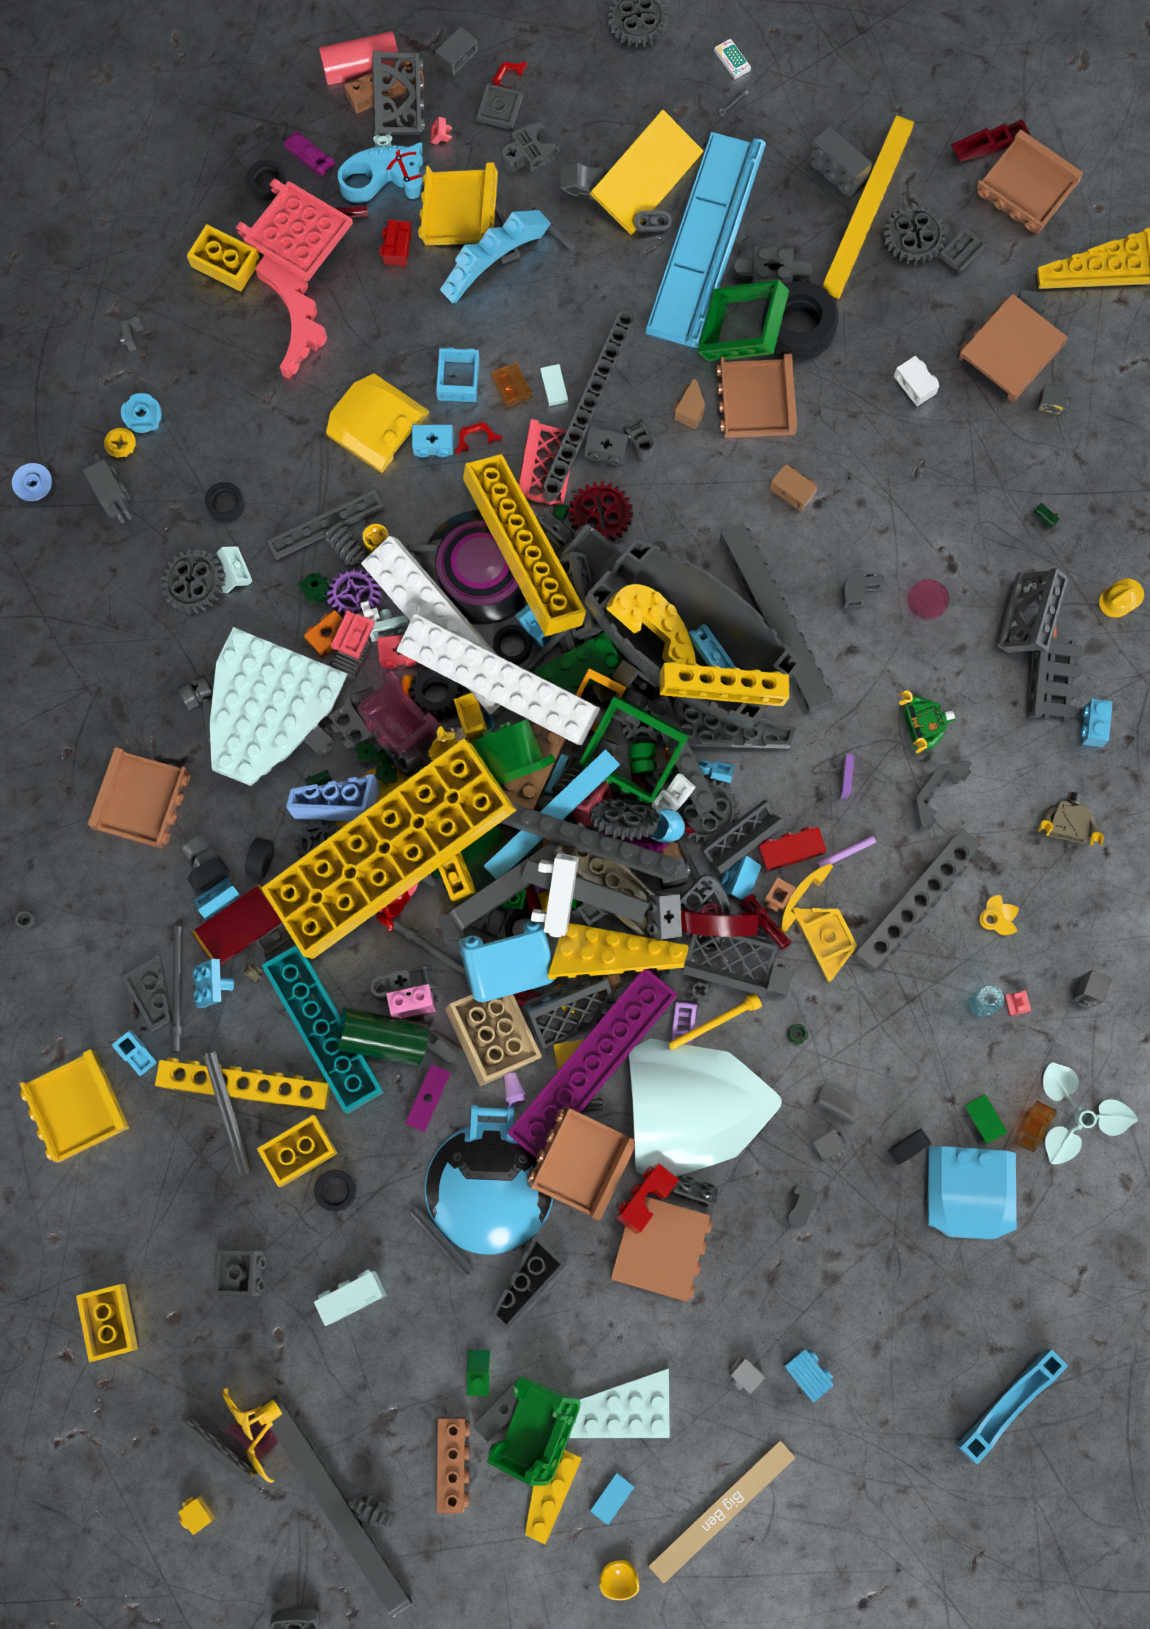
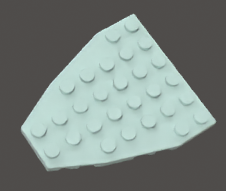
[210,627,347,786]

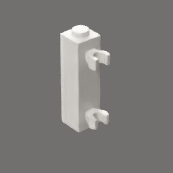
[531,853,579,937]

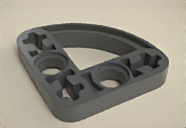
[680,874,731,952]

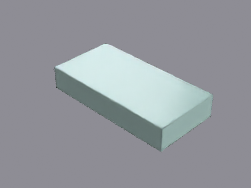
[540,364,568,406]

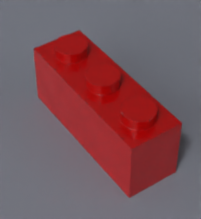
[757,826,827,873]

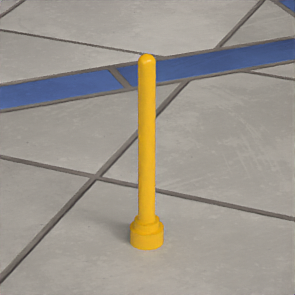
[669,993,762,1049]

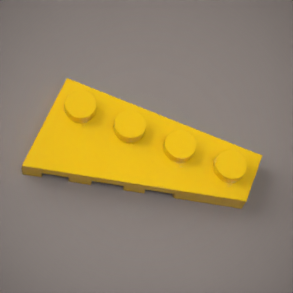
[525,1450,582,1545]

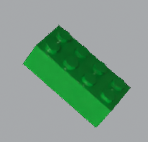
[534,633,622,698]

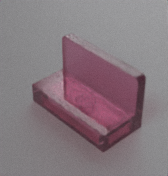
[228,1408,279,1461]

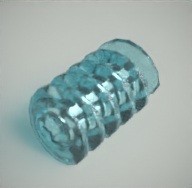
[969,986,1004,1018]

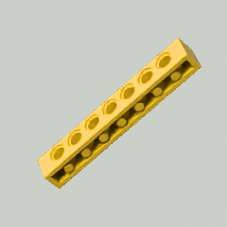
[155,1057,331,1111]

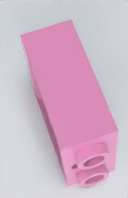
[386,984,437,1019]

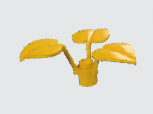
[221,1388,282,1483]

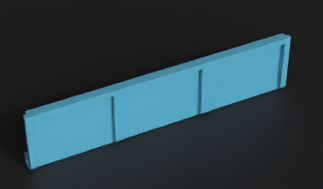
[645,132,766,348]

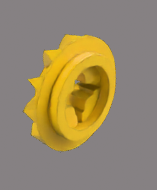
[104,428,136,459]

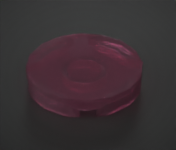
[908,579,950,619]

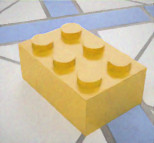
[187,224,261,292]
[257,1115,338,1187]
[76,1284,139,1362]

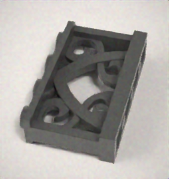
[372,51,425,136]
[997,568,1069,653]

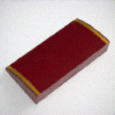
[191,883,282,966]

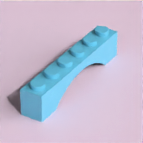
[956,1348,1068,1464]

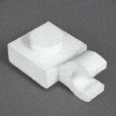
[357,601,381,622]

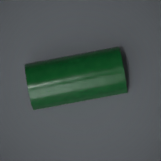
[336,1007,429,1066]

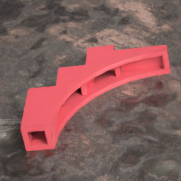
[255,255,327,379]

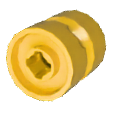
[363,524,389,555]

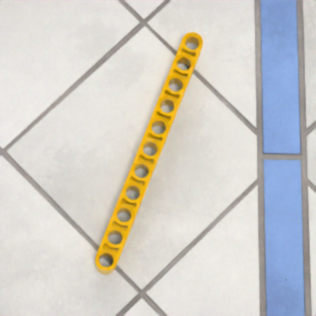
[822,115,915,299]

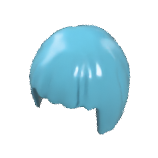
[649,809,685,843]

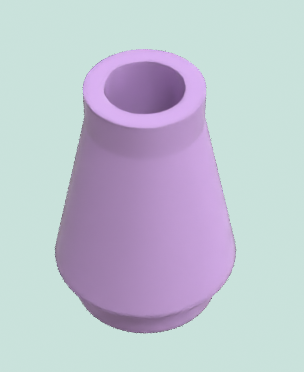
[504,1072,526,1106]

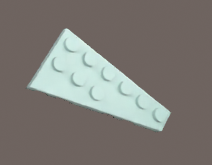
[569,1368,670,1438]

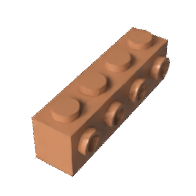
[344,61,424,114]
[437,1417,470,1513]

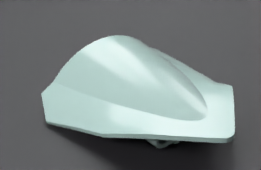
[629,1039,782,1177]

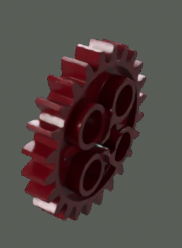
[568,481,633,542]

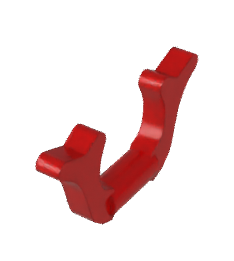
[493,61,527,89]
[455,422,502,455]

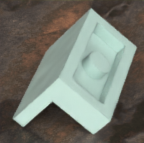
[213,547,252,593]

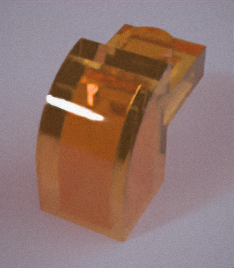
[1014,1100,1057,1153]

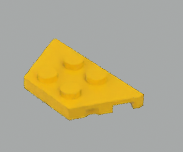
[792,908,858,983]

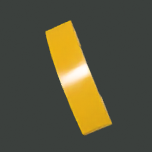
[780,864,833,933]

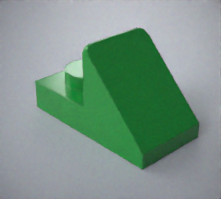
[466,1350,491,1396]

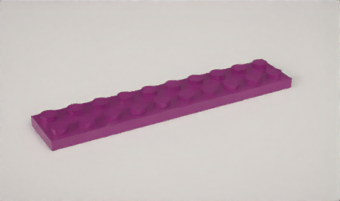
[507,969,678,1158]

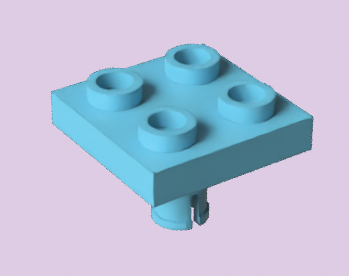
[193,959,234,1008]

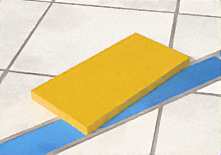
[589,110,704,235]

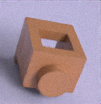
[764,877,796,912]

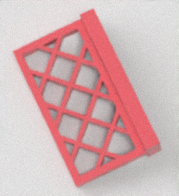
[518,419,576,506]

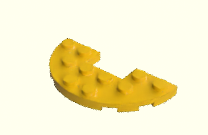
[606,584,697,665]

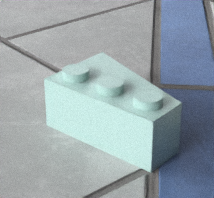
[314,1270,387,1326]

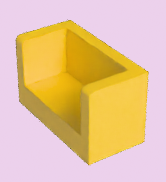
[454,693,488,742]

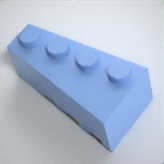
[286,774,381,822]

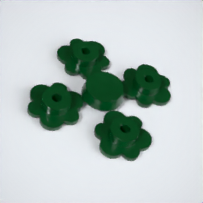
[354,741,415,784]

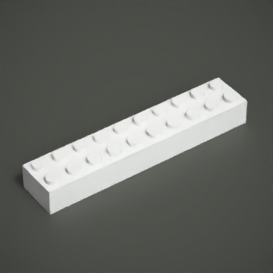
[361,536,506,716]
[396,614,601,745]

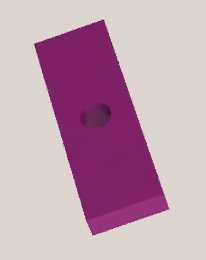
[405,1064,451,1132]

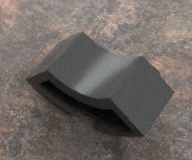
[560,162,608,199]

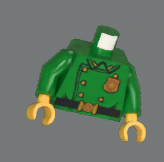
[898,690,955,754]

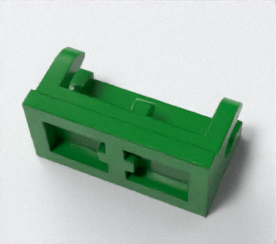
[965,1094,1008,1144]

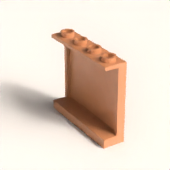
[976,129,1084,234]
[959,294,1068,403]
[716,354,797,438]
[87,747,190,849]
[527,1106,635,1221]
[611,1197,713,1302]

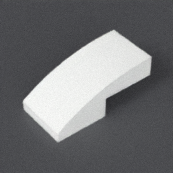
[651,774,696,815]

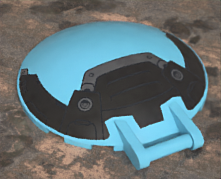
[425,1105,553,1255]

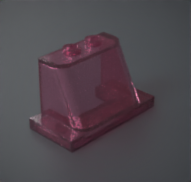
[357,668,441,755]

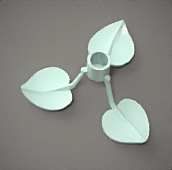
[1043,1062,1138,1164]

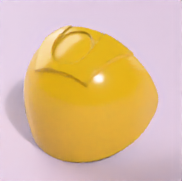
[599,1560,639,1600]

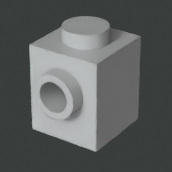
[730,1358,765,1394]

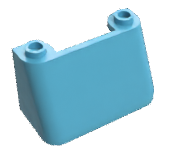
[459,919,555,1002]

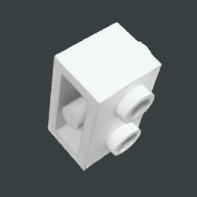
[894,356,939,406]

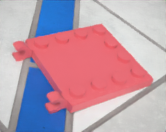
[236,178,353,281]

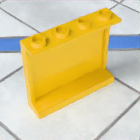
[418,162,498,246]
[19,1049,129,1163]

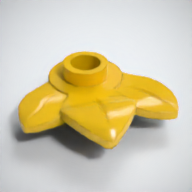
[979,895,1019,936]

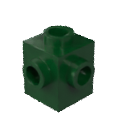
[298,572,330,606]

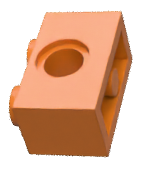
[304,610,343,659]

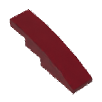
[951,119,1030,162]

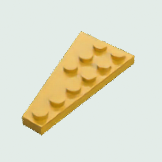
[548,923,688,980]

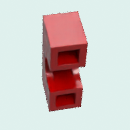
[615,1163,679,1234]

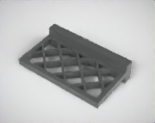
[683,934,778,996]
[524,975,616,1049]
[177,1409,265,1485]

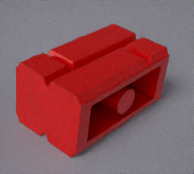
[380,220,412,266]

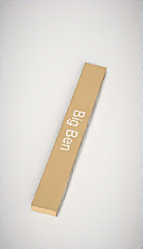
[648,1440,795,1584]

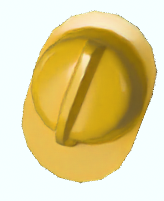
[1099,578,1144,618]

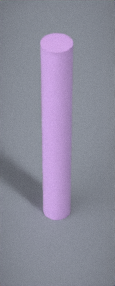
[817,835,876,868]

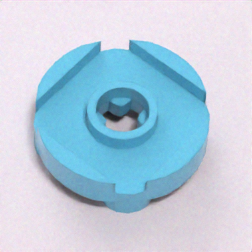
[121,393,162,433]

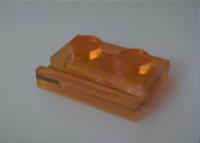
[491,362,533,409]

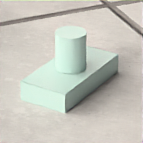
[370,609,409,642]

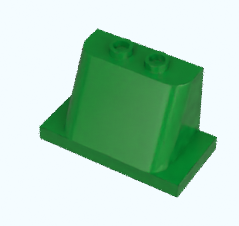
[470,719,556,785]

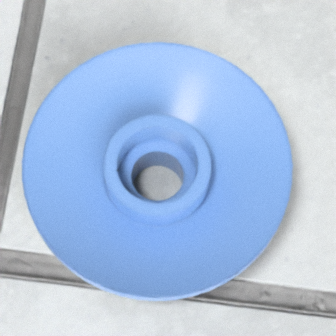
[12,463,52,501]

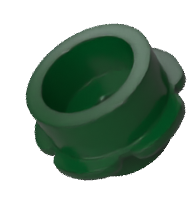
[787,1024,808,1045]

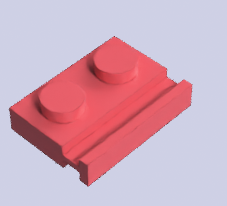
[331,610,375,660]

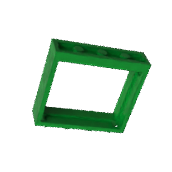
[698,279,789,362]
[579,696,690,804]

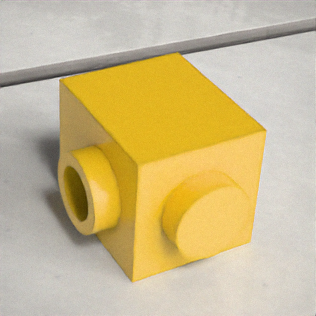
[178,1496,216,1535]

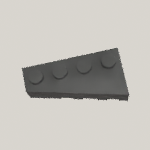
[491,1234,569,1333]

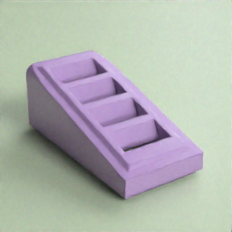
[671,1000,697,1046]

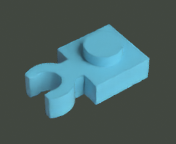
[699,759,735,783]

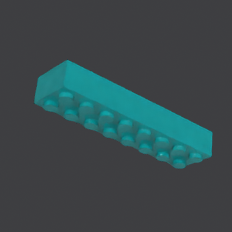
[261,945,385,1115]

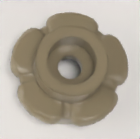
[243,964,262,983]

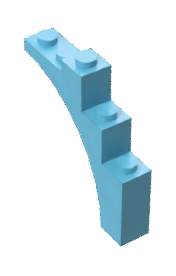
[440,210,551,303]

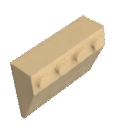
[445,994,542,1087]

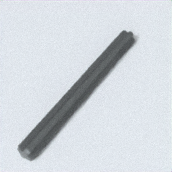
[203,1051,251,1176]

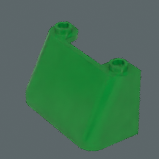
[487,1376,581,1486]

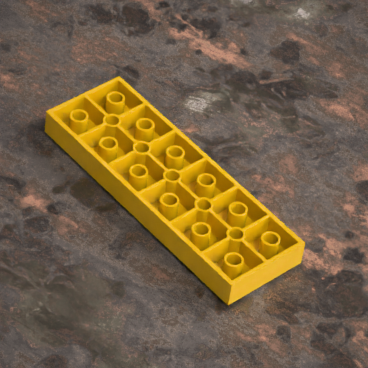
[261,739,517,959]

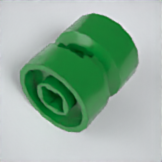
[629,743,657,777]

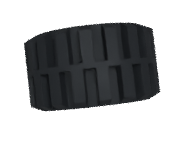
[410,667,463,721]

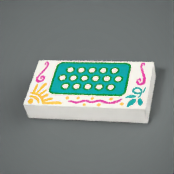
[714,39,751,80]

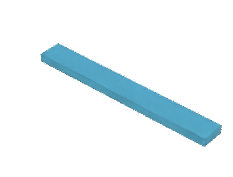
[484,749,620,880]

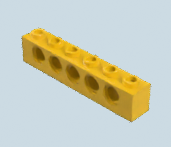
[660,662,789,706]
[439,851,477,903]

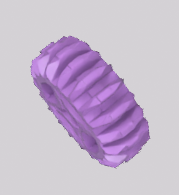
[327,567,382,616]

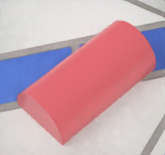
[319,31,398,85]

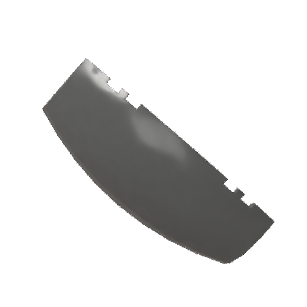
[585,539,801,731]

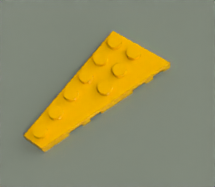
[1037,227,1150,289]

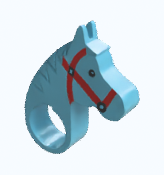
[338,142,423,203]

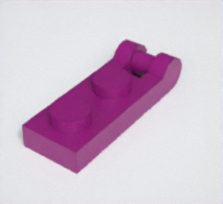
[283,130,335,177]

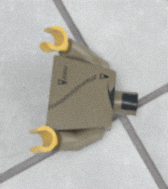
[1037,792,1104,846]

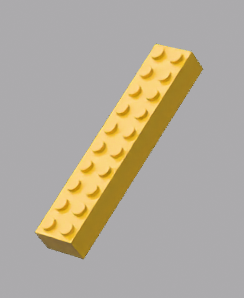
[463,454,586,637]

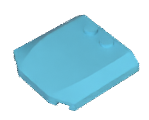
[927,1146,1017,1240]

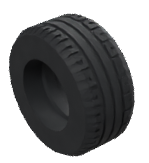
[762,281,839,360]

